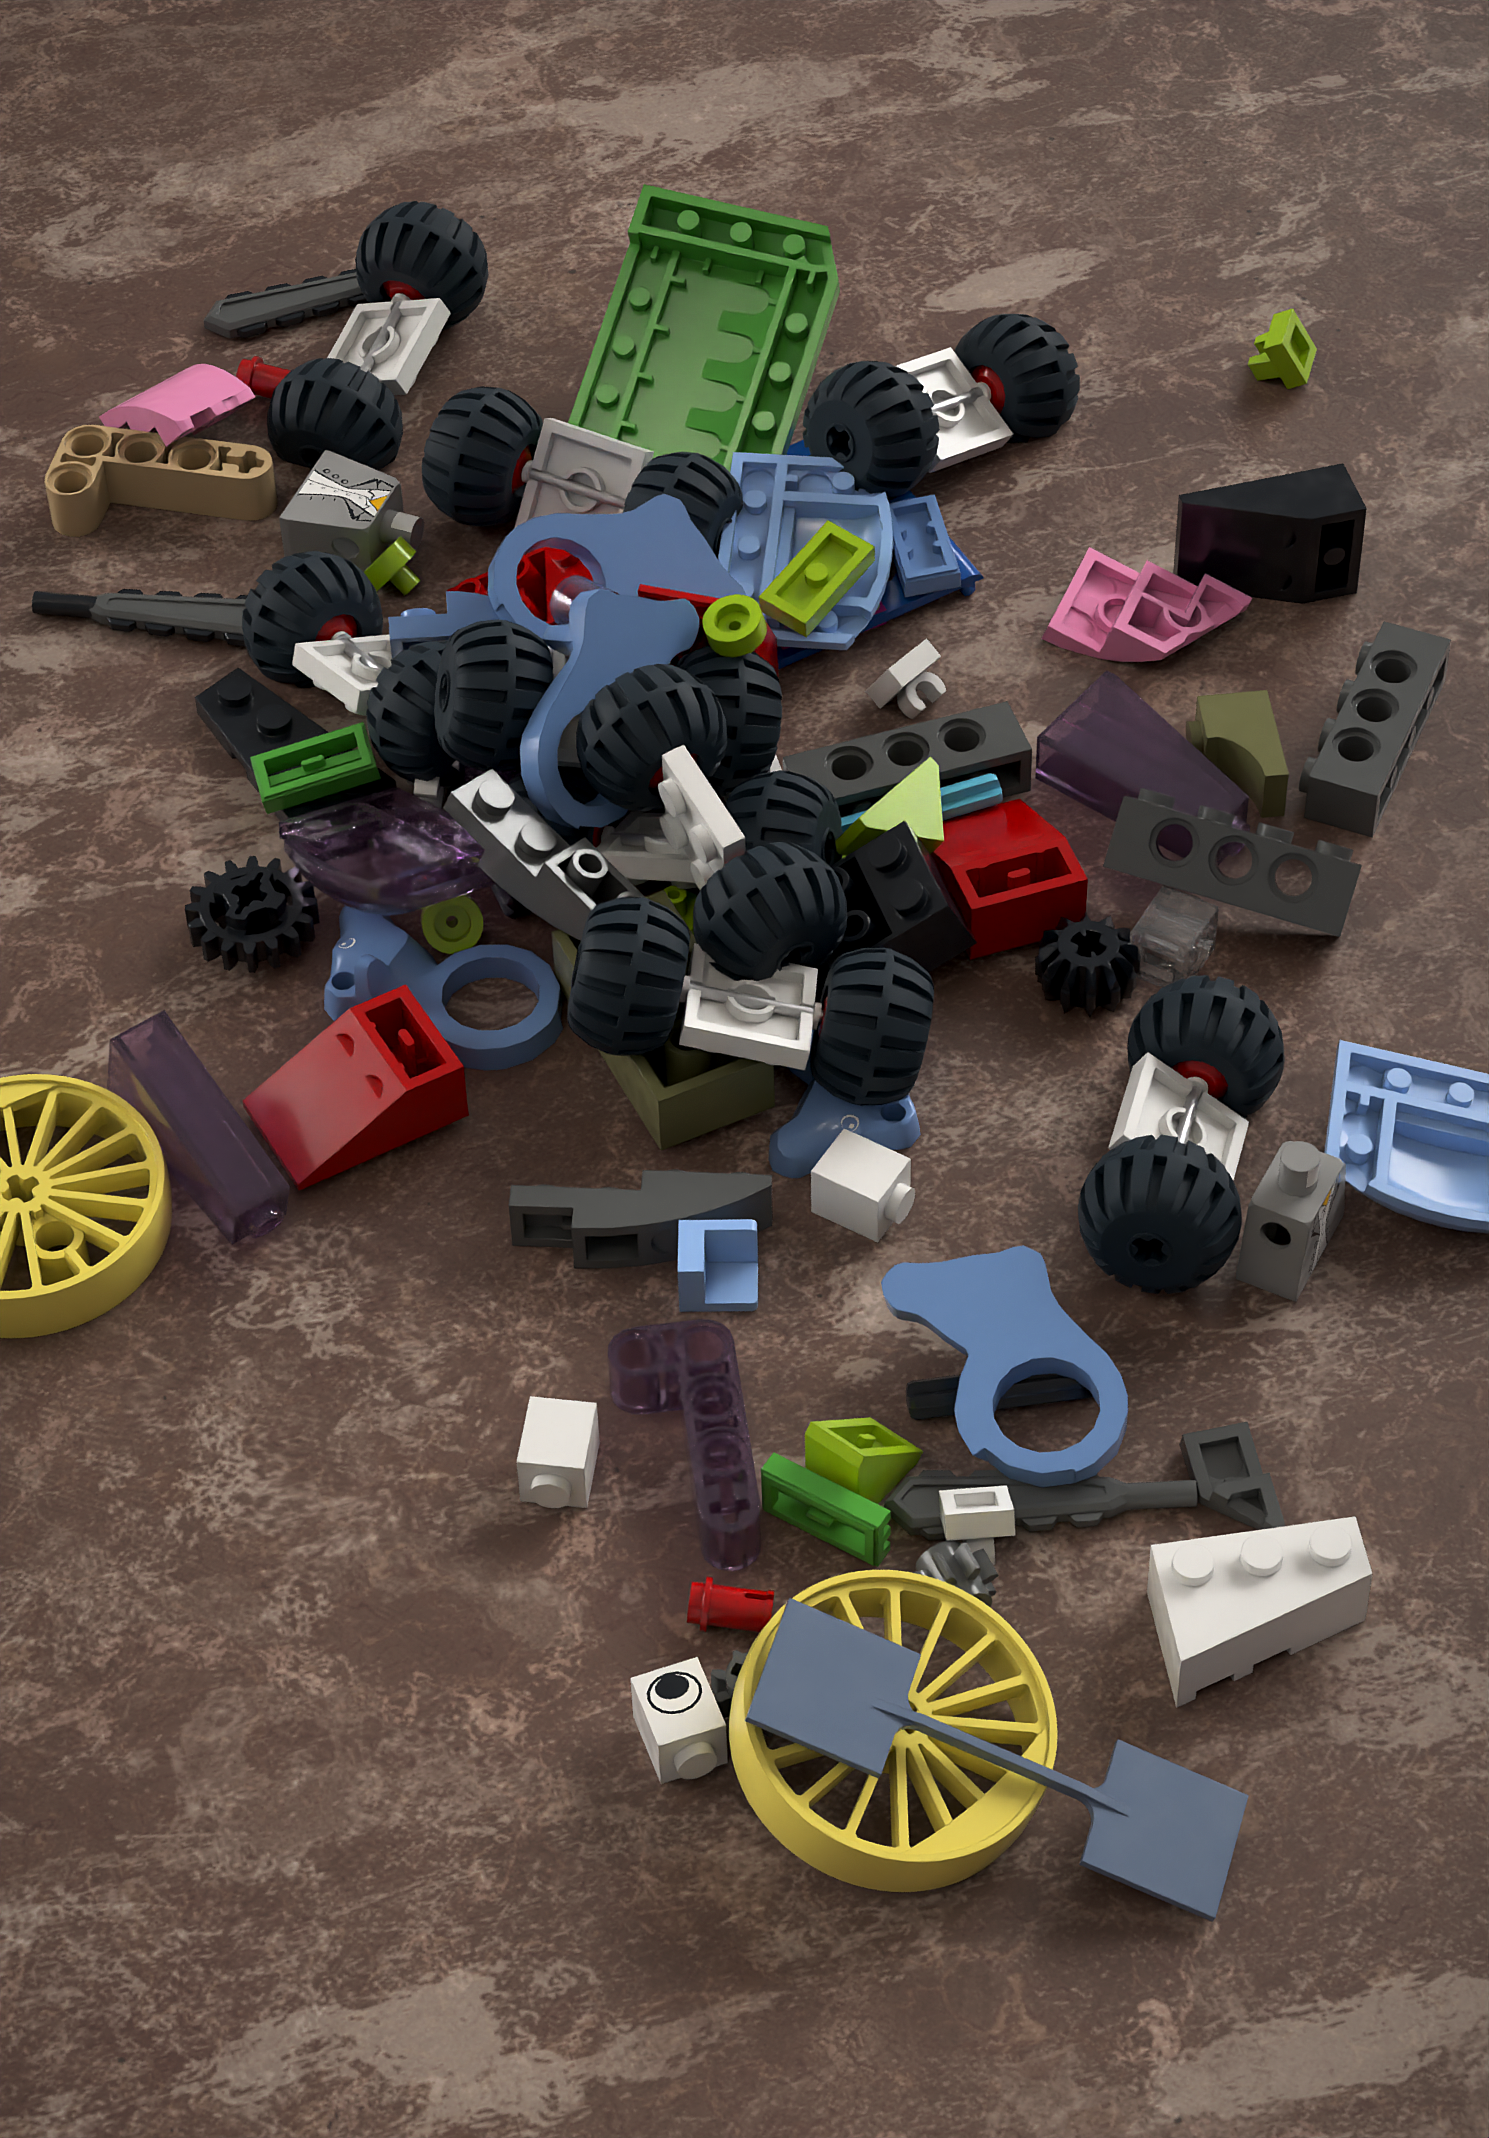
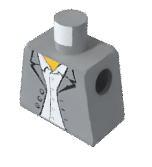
[279,450,424,571]
[1236,1141,1346,1302]

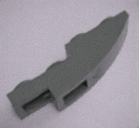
[443,769,645,940]
[509,1169,773,1269]

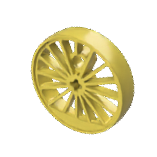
[0,1074,172,1338]
[729,1570,1058,1892]

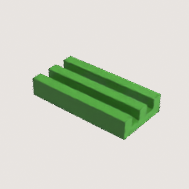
[250,722,381,814]
[761,1452,891,1567]

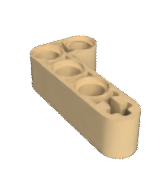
[44,425,278,537]

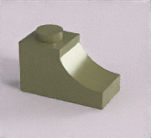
[1186,690,1289,818]

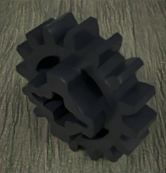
[185,856,320,973]

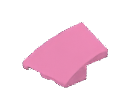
[99,364,255,446]
[1041,547,1252,662]

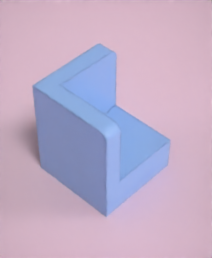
[677,1219,758,1312]

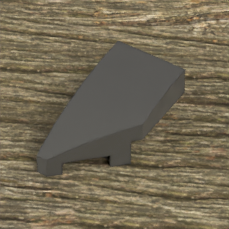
[1179,1421,1286,1530]

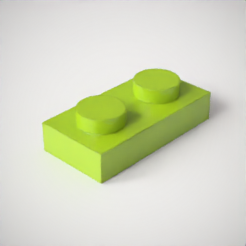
[759,520,875,638]

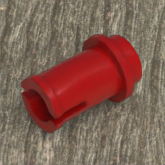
[236,356,291,400]
[687,1576,775,1632]

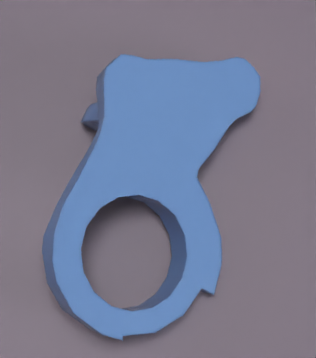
[488,494,746,638]
[520,589,699,829]

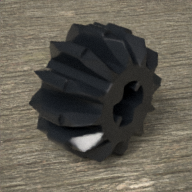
[1035,911,1141,1018]

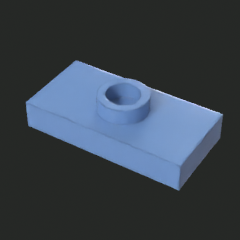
[889,494,961,597]

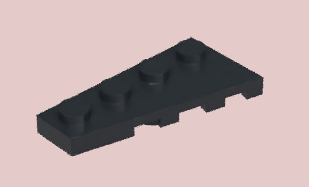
[195,668,398,860]

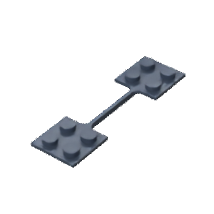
[745,1598,1249,1921]

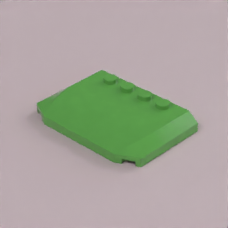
[568,184,840,472]

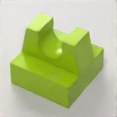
[1248,308,1317,389]

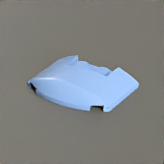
[718,452,893,650]
[1324,1040,1489,1234]

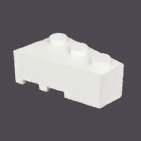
[1147,1517,1372,1708]

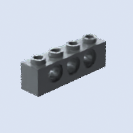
[1299,621,1451,838]
[783,701,1032,818]
[1103,788,1362,937]

